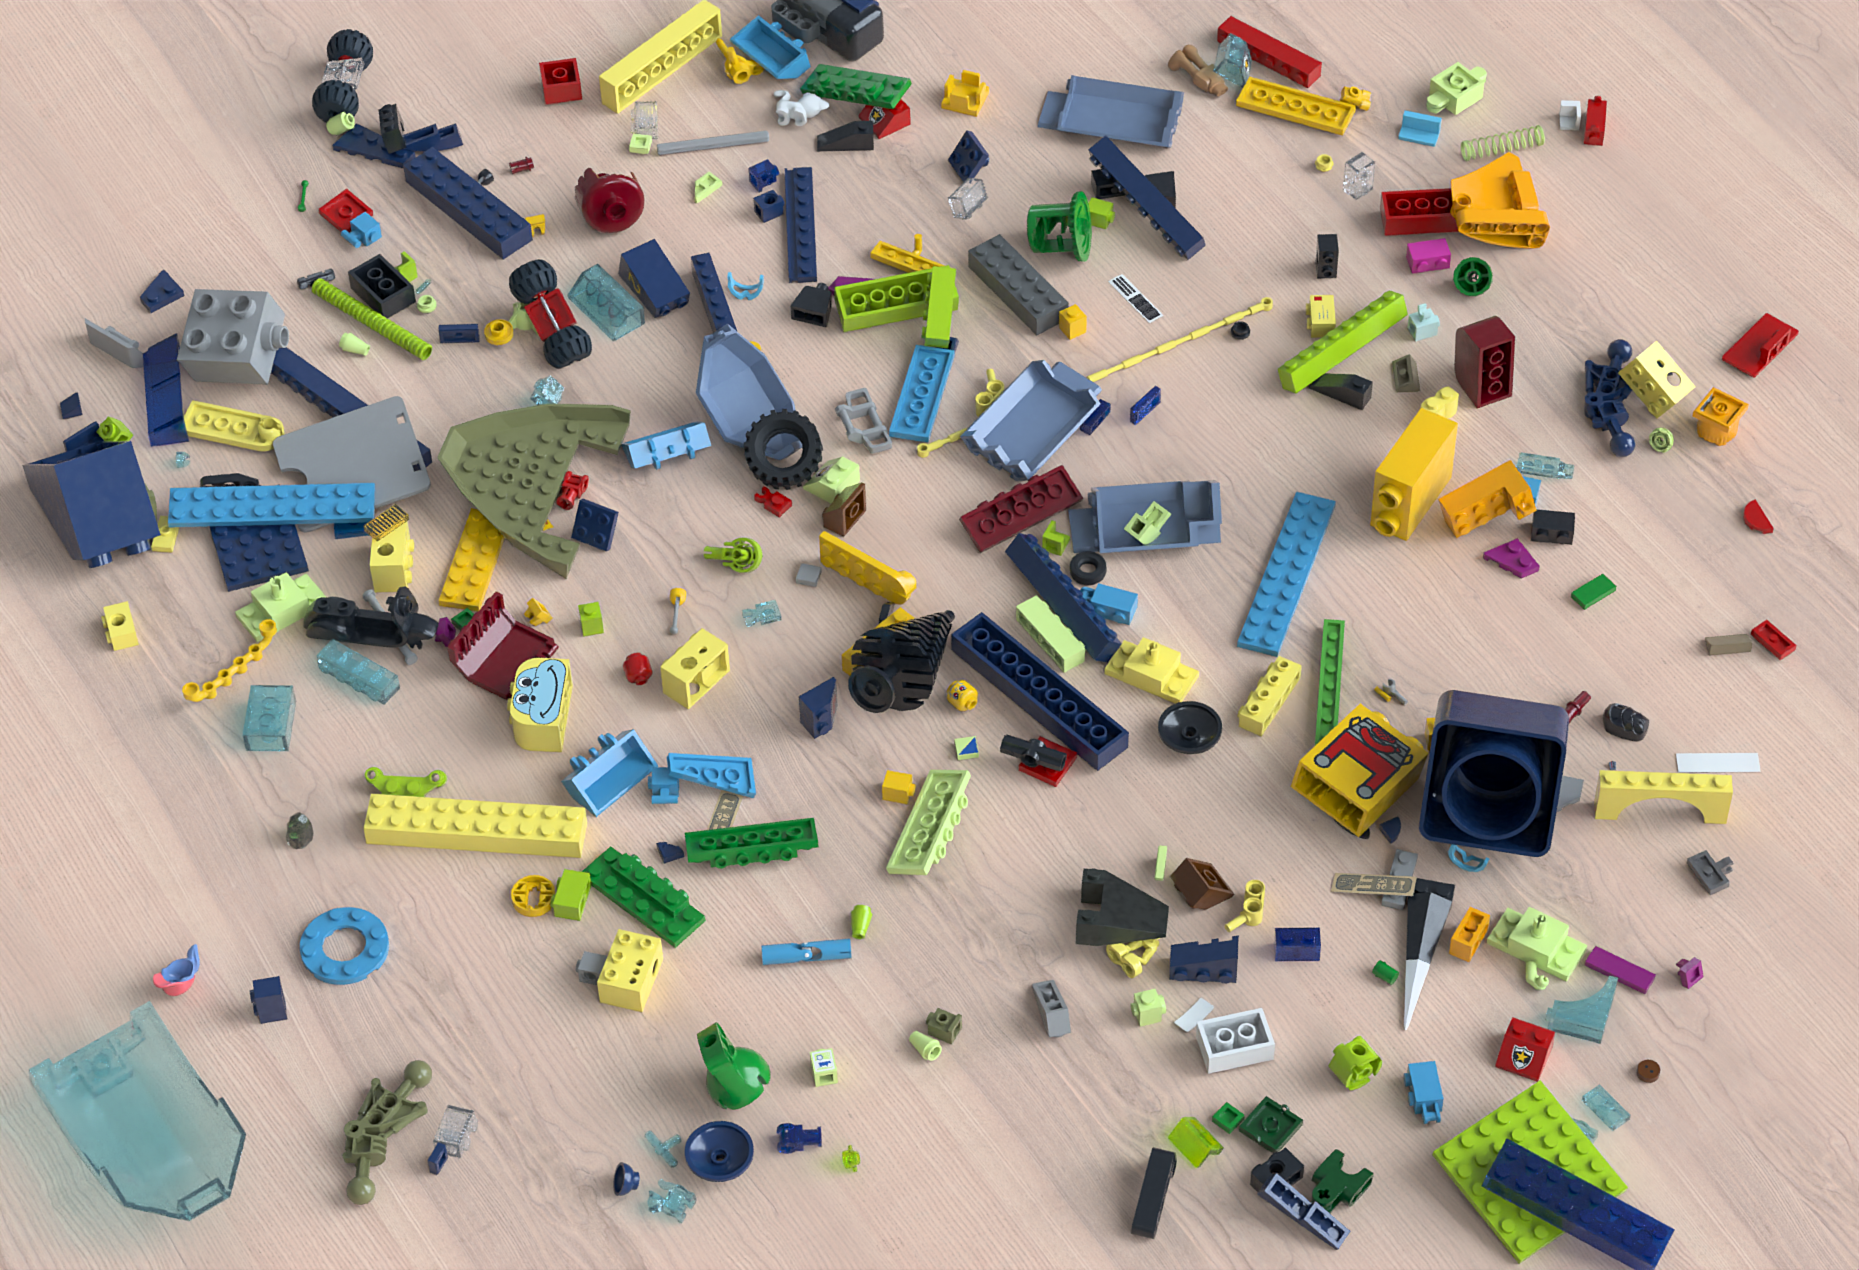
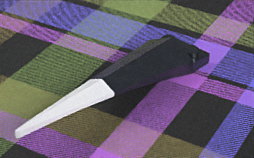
[1404,878,1455,1030]

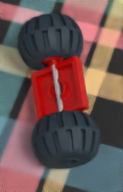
[509,259,592,369]

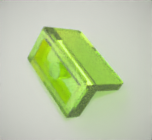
[1168,1117,1224,1168]

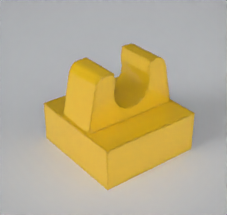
[525,214,546,237]
[524,598,553,626]

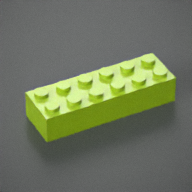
[834,265,959,332]

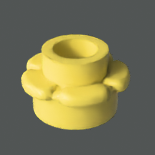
[1315,154,1334,172]

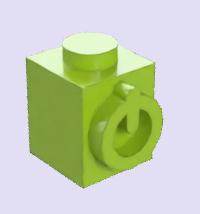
[96,416,133,441]

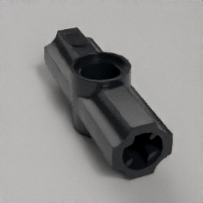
[1000,735,1067,771]

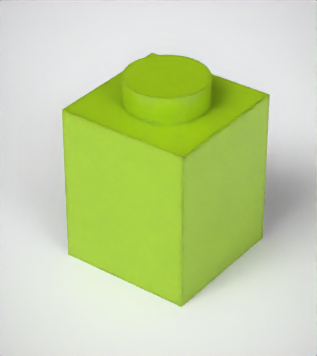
[1088,197,1115,229]
[578,602,604,637]

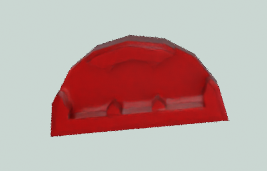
[1743,499,1774,534]

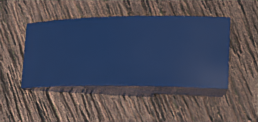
[404,123,463,151]

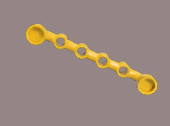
[182,619,277,702]

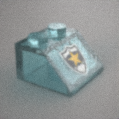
[1213,33,1252,88]

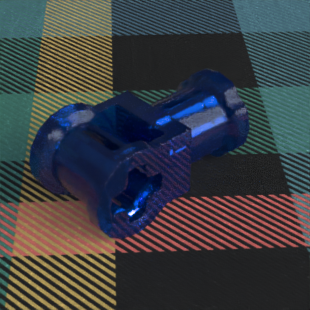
[776,1123,822,1154]

